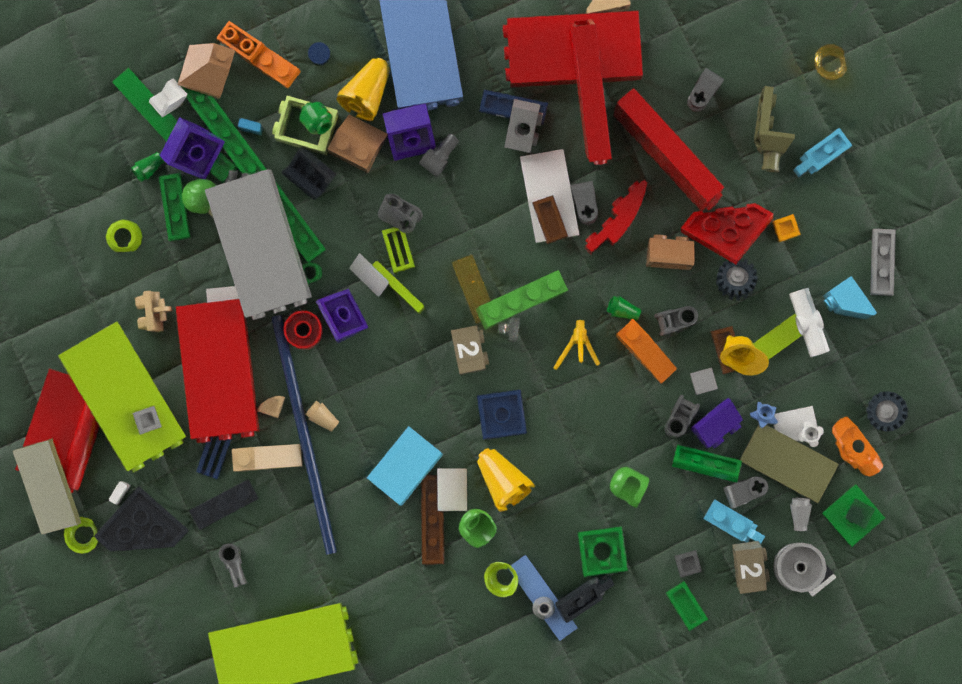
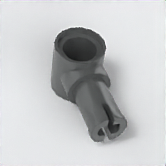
[419,133,459,177]
[219,544,248,588]

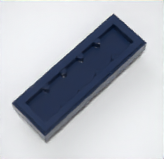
[479,90,548,126]

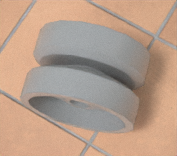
[773,542,827,593]

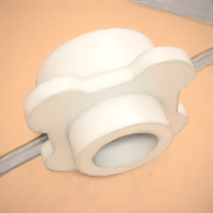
[798,421,824,447]

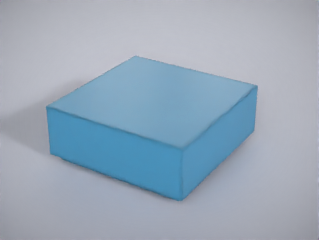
[238,118,263,135]

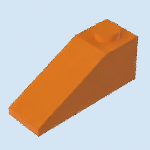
[616,319,677,384]

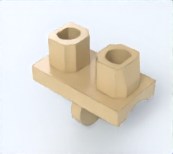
[135,291,172,332]

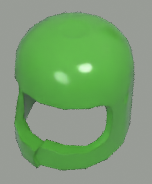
[610,467,649,508]

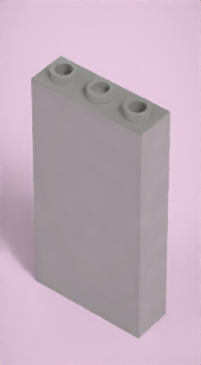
[205,169,312,320]

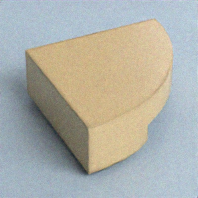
[257,396,286,418]

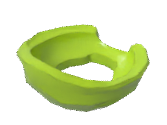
[106,219,143,252]
[64,517,98,554]
[484,562,518,597]

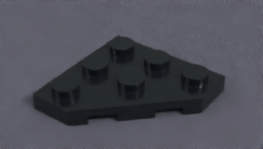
[93,486,189,552]

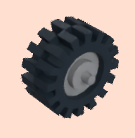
[716,259,758,301]
[867,391,908,431]

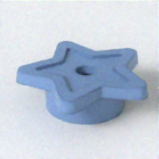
[750,402,778,428]

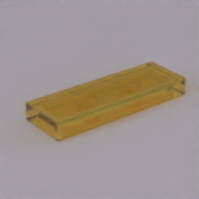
[452,255,491,324]

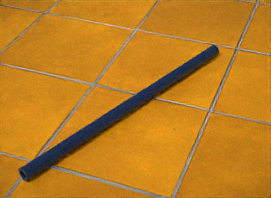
[271,315,337,555]

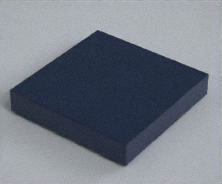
[477,390,527,440]

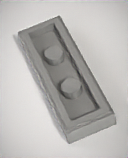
[870,229,896,296]

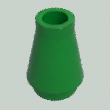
[131,152,165,182]
[607,296,641,321]

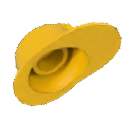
[720,335,769,376]

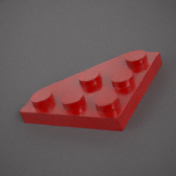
[681,203,774,265]

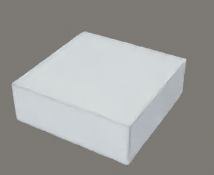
[109,481,131,505]

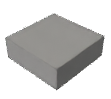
[690,367,718,395]
[132,406,161,434]

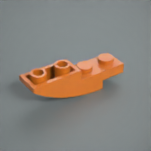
[216,21,301,89]

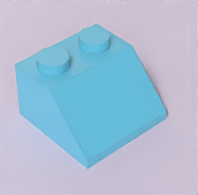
[823,276,877,320]

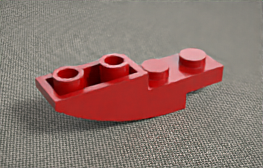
[585,180,647,255]

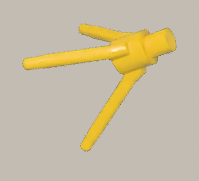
[553,320,600,370]

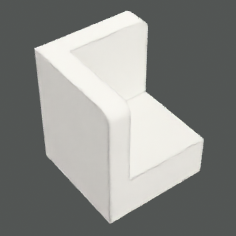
[149,78,188,117]

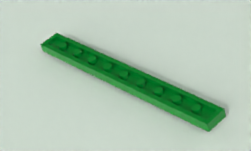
[181,86,326,263]

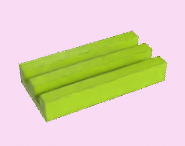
[382,227,415,274]

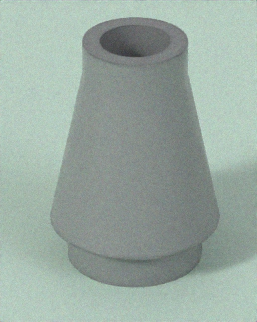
[790,498,812,531]
[533,597,555,619]

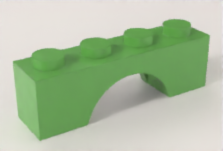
[476,270,568,330]

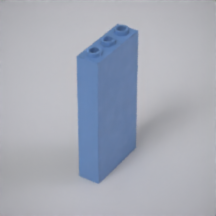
[379,0,463,110]

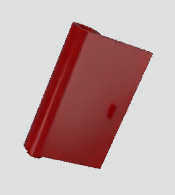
[15,368,100,493]

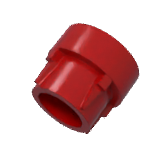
[284,311,323,350]

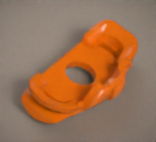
[832,417,883,476]

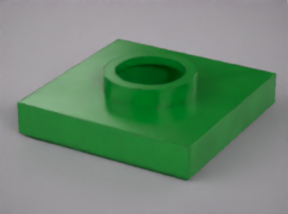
[822,484,885,547]
[578,527,628,577]

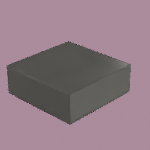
[674,550,702,578]

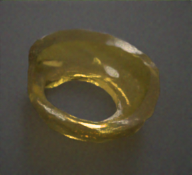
[814,44,847,80]

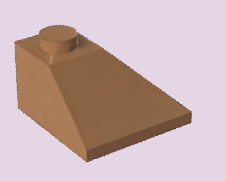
[178,43,235,99]

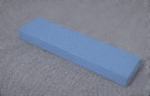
[509,555,577,641]

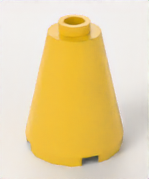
[336,58,390,121]
[477,448,535,512]

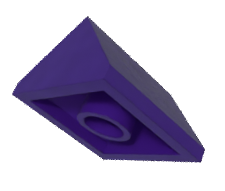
[316,288,368,343]

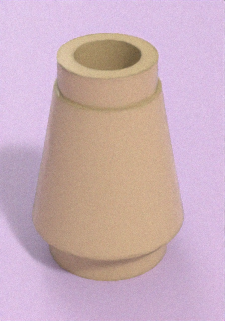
[305,401,339,432]

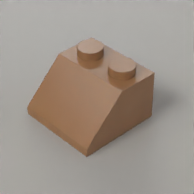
[328,114,388,173]
[646,235,694,270]

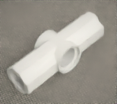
[789,288,830,357]

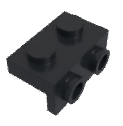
[282,146,336,200]

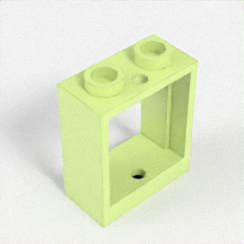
[272,96,339,156]

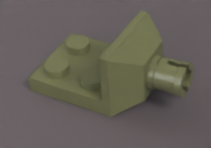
[754,86,795,172]

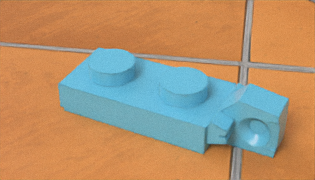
[793,128,853,177]
[703,500,765,544]

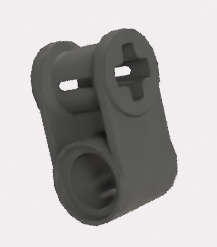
[687,68,724,112]
[570,181,598,225]
[377,193,423,233]
[654,306,698,336]
[665,395,700,438]
[723,476,768,508]

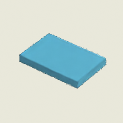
[367,426,443,506]

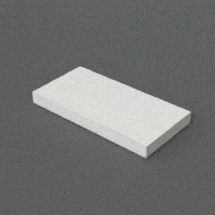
[520,149,579,243]

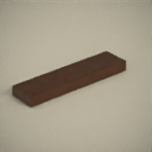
[421,475,444,565]

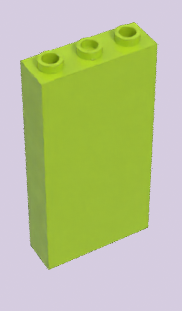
[58,321,186,473]
[208,603,358,684]

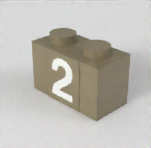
[451,325,489,375]
[732,541,770,594]

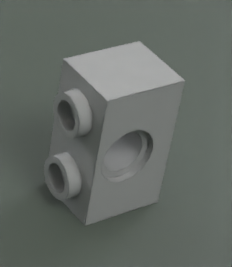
[504,99,543,153]

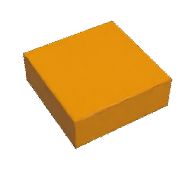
[772,214,801,243]

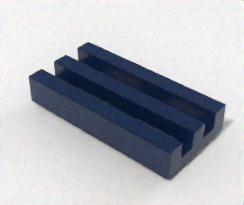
[196,436,233,479]

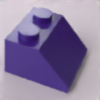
[383,103,436,161]
[159,117,225,179]
[690,398,743,449]

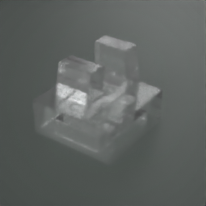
[498,317,520,342]

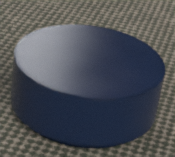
[308,42,330,65]

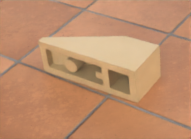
[232,444,303,472]

